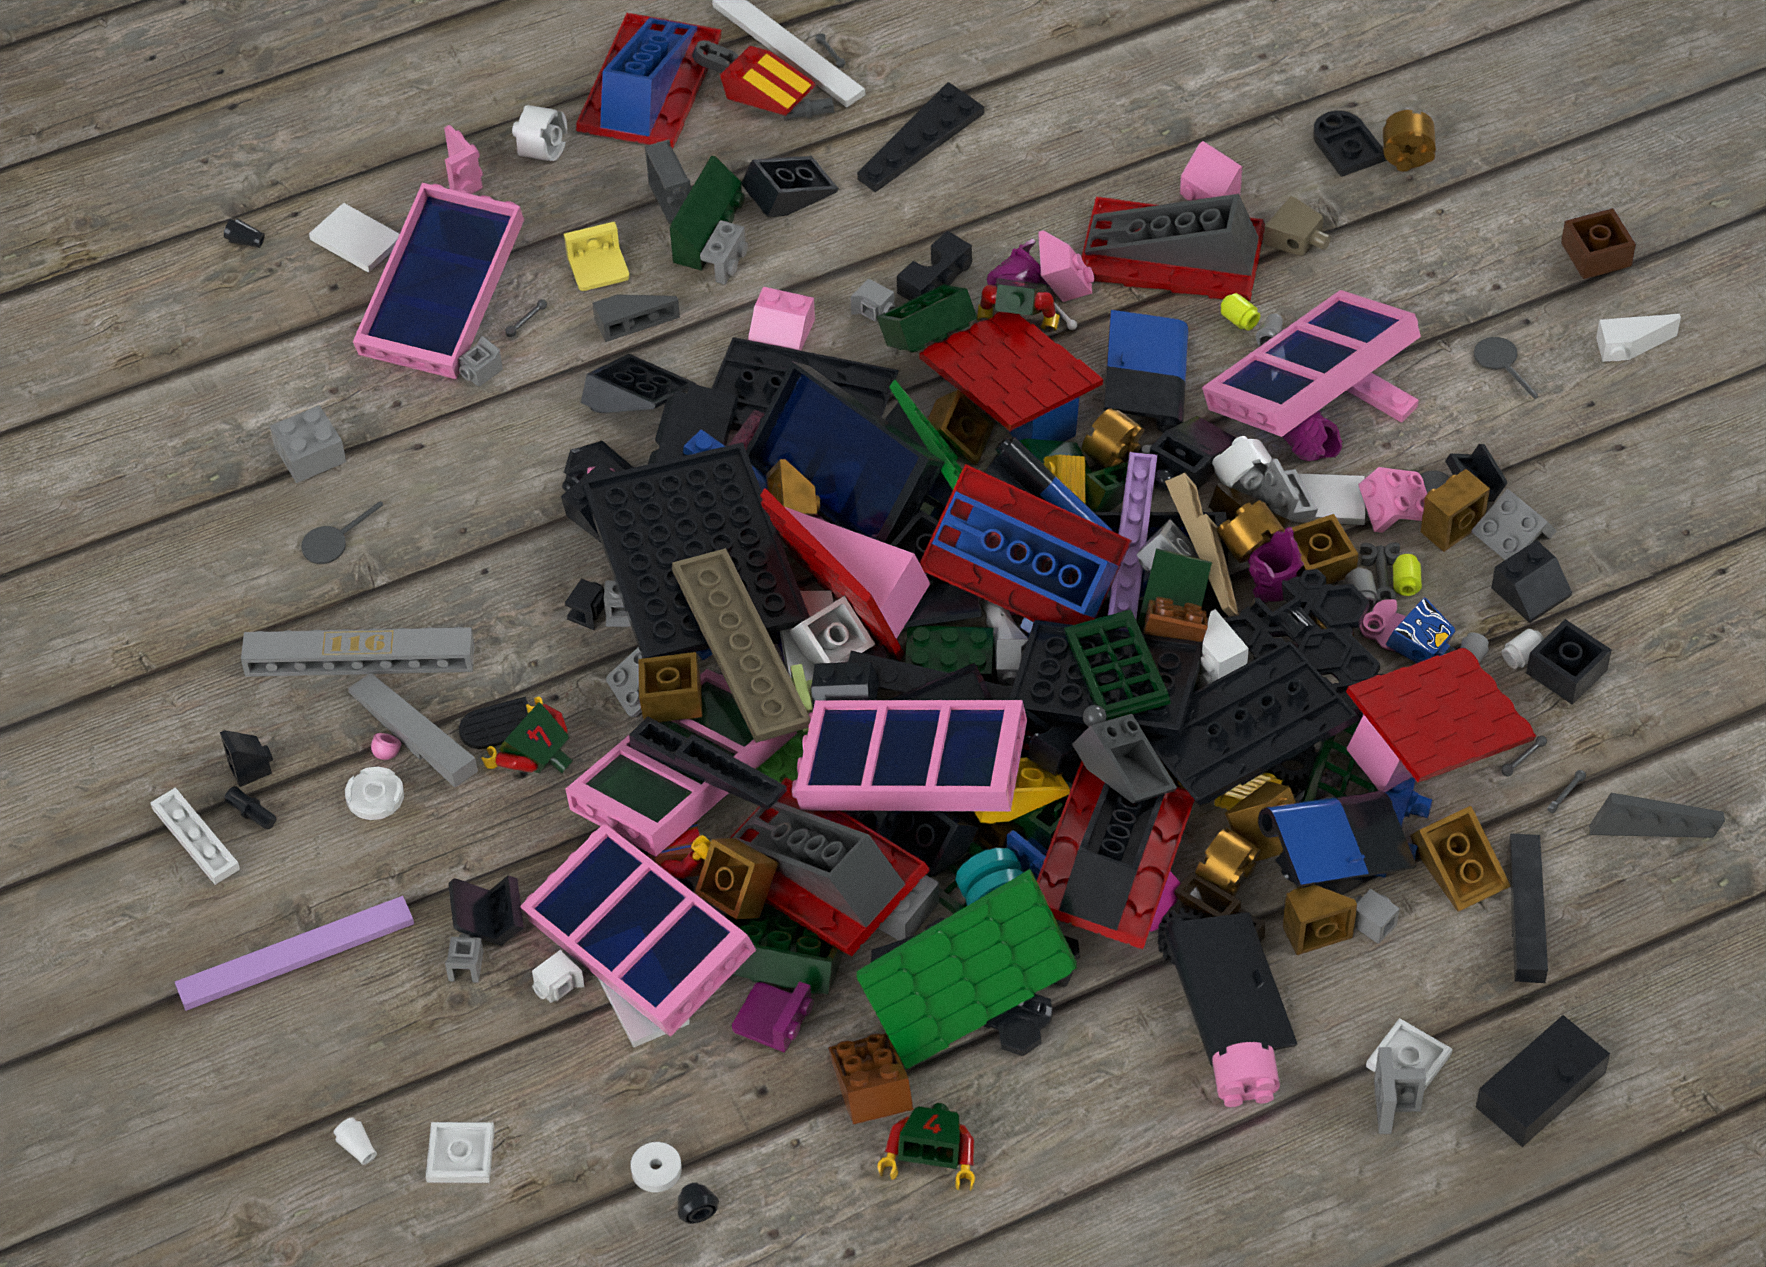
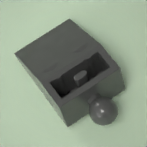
[1072,705,1177,804]

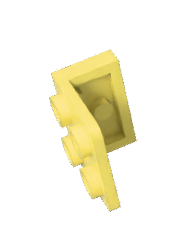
[564,221,630,291]

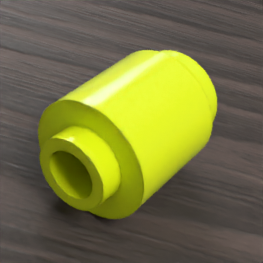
[1221,293,1261,331]
[1393,554,1422,596]

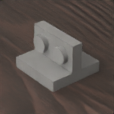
[1374,1047,1426,1134]

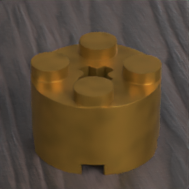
[1383,110,1436,172]
[1081,408,1144,468]
[1216,500,1285,564]
[1195,827,1261,896]

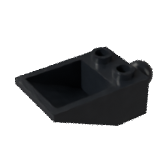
[1150,416,1236,491]

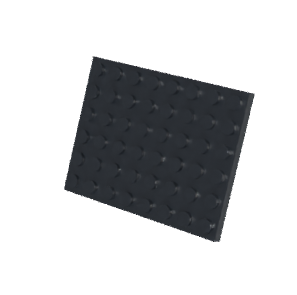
[582,442,810,659]

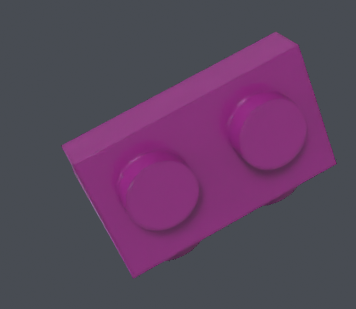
[732,981,814,1053]

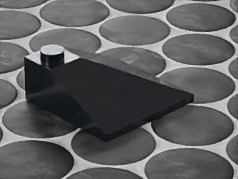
[581,353,696,413]

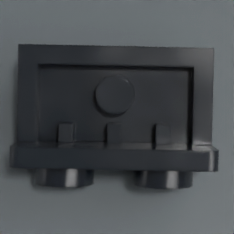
[1445,444,1508,502]

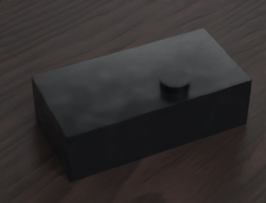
[1475,1015,1610,1147]

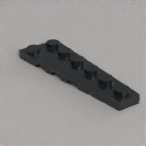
[857,82,984,193]

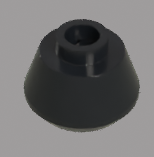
[678,1183,719,1224]

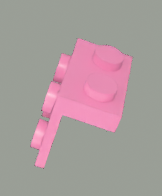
[444,125,483,194]
[1358,467,1427,533]

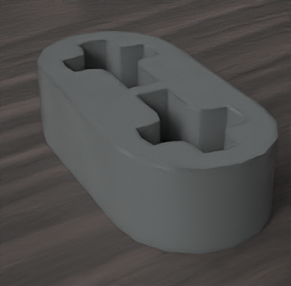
[692,40,739,73]

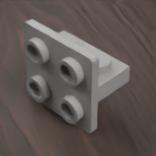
[1258,459,1318,520]

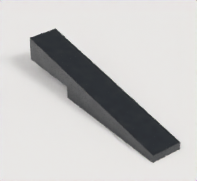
[629,716,787,810]
[1510,833,1548,983]

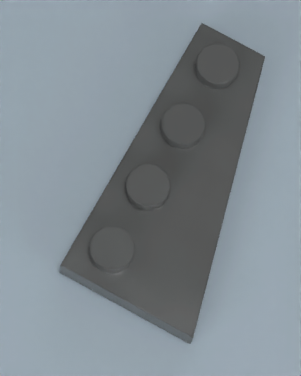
[1589,793,1725,838]

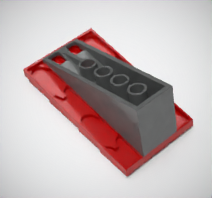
[1081,194,1265,301]
[730,777,930,957]

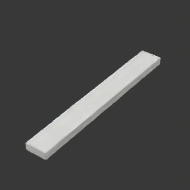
[712,0,865,108]

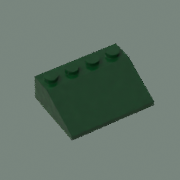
[712,903,844,994]

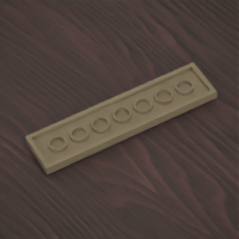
[672,548,811,743]

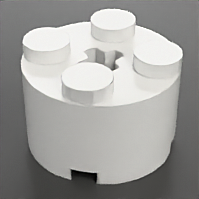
[512,105,567,161]
[1212,436,1272,498]

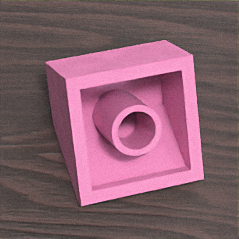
[1180,141,1242,201]
[1038,230,1094,302]
[748,287,815,350]

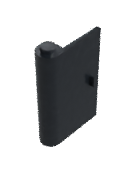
[1163,912,1298,1067]

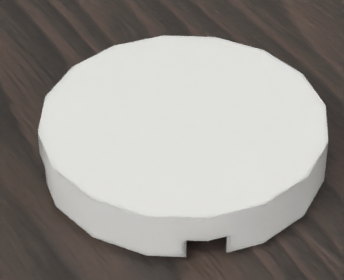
[345,767,404,820]

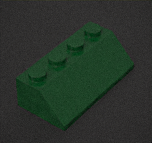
[669,155,745,271]

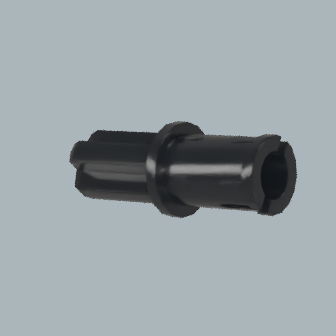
[224,786,277,829]

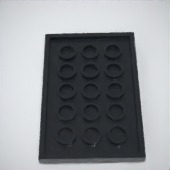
[1009,620,1203,738]

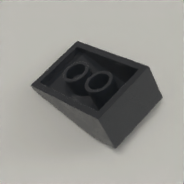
[741,156,839,217]

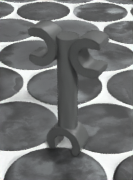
[1360,542,1400,604]

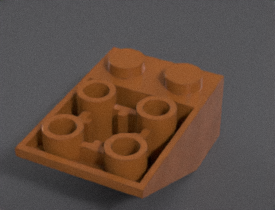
[1142,597,1208,642]
[828,1033,914,1125]

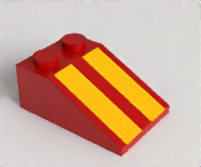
[720,45,816,116]

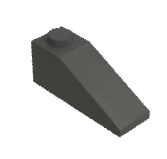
[592,294,680,342]

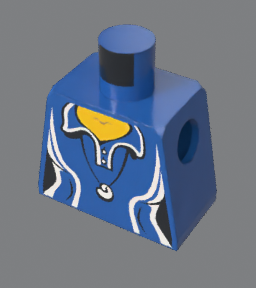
[1385,597,1455,663]

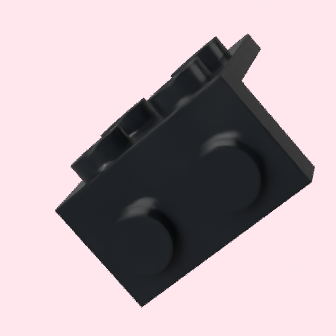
[448,875,524,946]

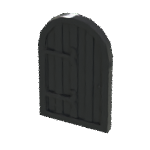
[459,696,528,749]

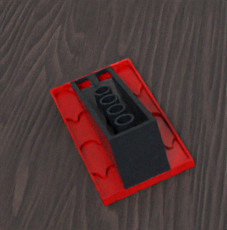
[1036,761,1195,949]

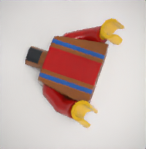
[638,792,711,879]

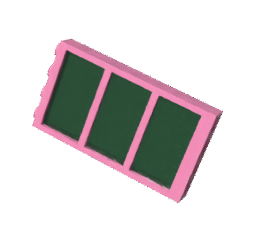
[565,669,797,856]

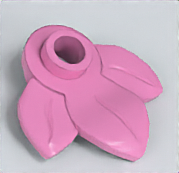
[1359,599,1406,651]

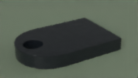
[1313,110,1387,177]

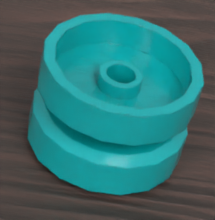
[955,848,1024,906]

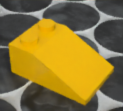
[962,758,1070,824]

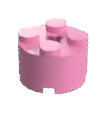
[1212,1042,1280,1107]

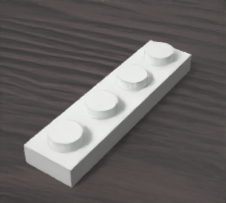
[151,788,240,885]

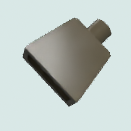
[1264,196,1331,256]

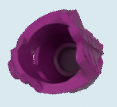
[987,239,1049,287]
[1282,410,1343,461]
[1248,527,1304,603]

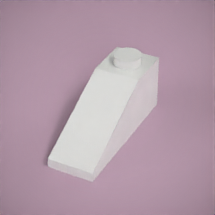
[1596,314,1681,362]

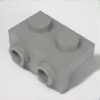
[700,221,748,284]

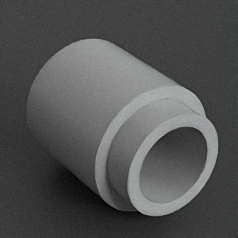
[1345,568,1377,610]

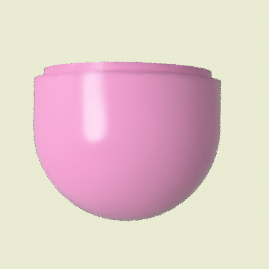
[371,733,402,760]

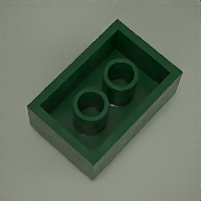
[877,284,977,353]
[905,626,994,683]

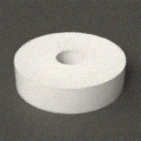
[631,1142,682,1192]

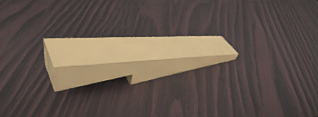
[1165,473,1239,617]

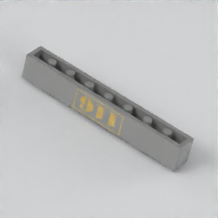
[241,627,475,677]

